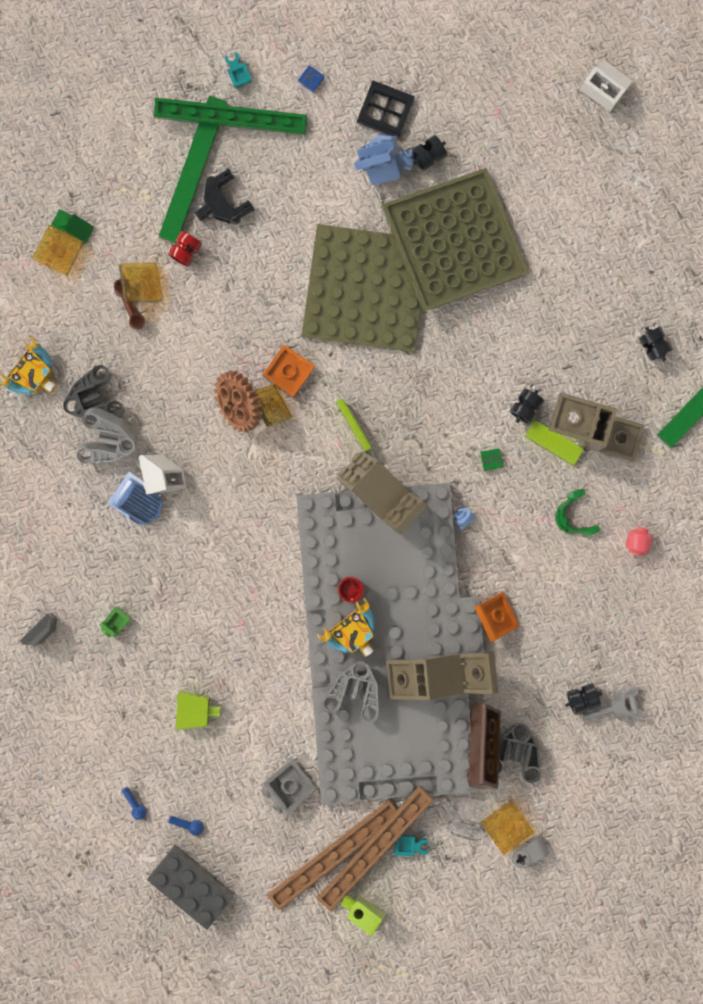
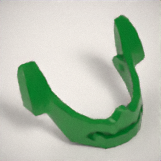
[555,489,600,537]

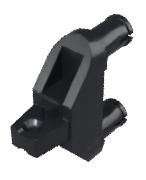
[195,168,255,225]

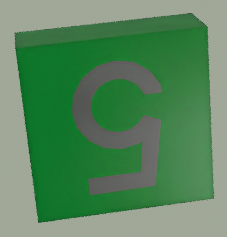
[480,448,503,471]

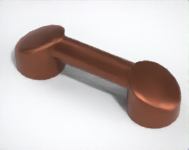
[114,279,145,330]

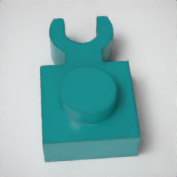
[225,52,252,89]
[394,835,428,856]

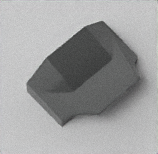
[20,613,57,646]

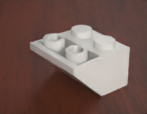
[580,59,633,112]
[139,455,186,494]

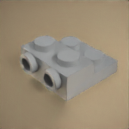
[260,759,316,815]

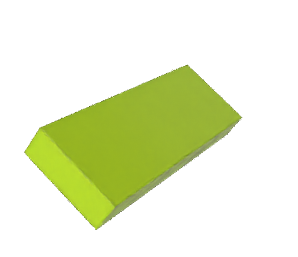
[336,399,371,453]
[524,420,584,466]

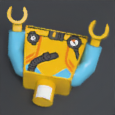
[0,335,57,395]
[317,598,375,657]

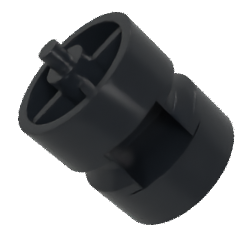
[411,135,447,171]
[638,326,673,362]
[509,388,545,424]
[565,683,603,716]

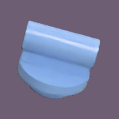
[398,149,415,172]
[453,508,476,531]

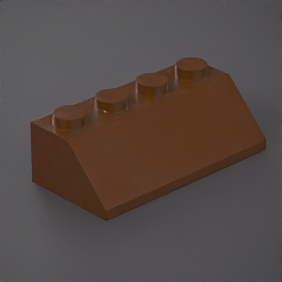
[467,704,501,789]

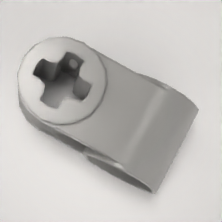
[510,835,549,868]

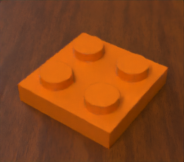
[262,345,315,398]
[474,592,520,642]

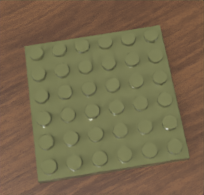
[381,168,529,313]
[301,224,421,353]

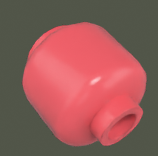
[625,527,653,556]

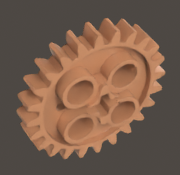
[214,370,263,433]

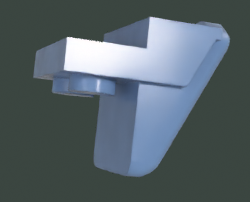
[354,134,401,185]
[107,472,163,526]

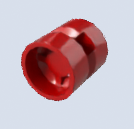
[168,231,202,267]
[338,577,363,602]

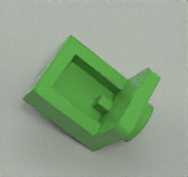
[99,606,132,637]

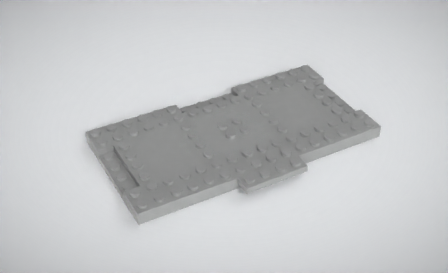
[297,483,484,805]

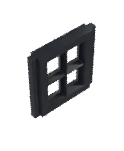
[356,80,415,139]

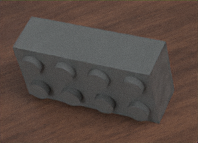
[147,844,234,930]

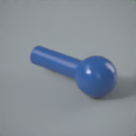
[121,786,147,820]
[168,815,204,836]

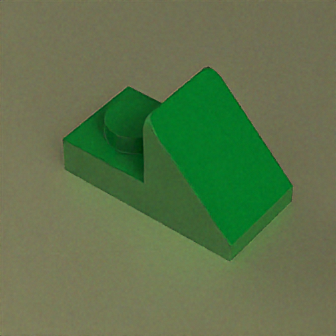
[51,209,94,244]

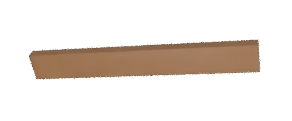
[316,785,434,911]
[267,799,397,911]

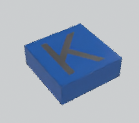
[298,65,324,93]

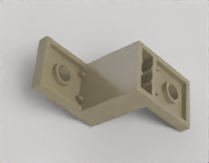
[548,392,645,462]
[336,451,428,535]
[386,653,498,700]

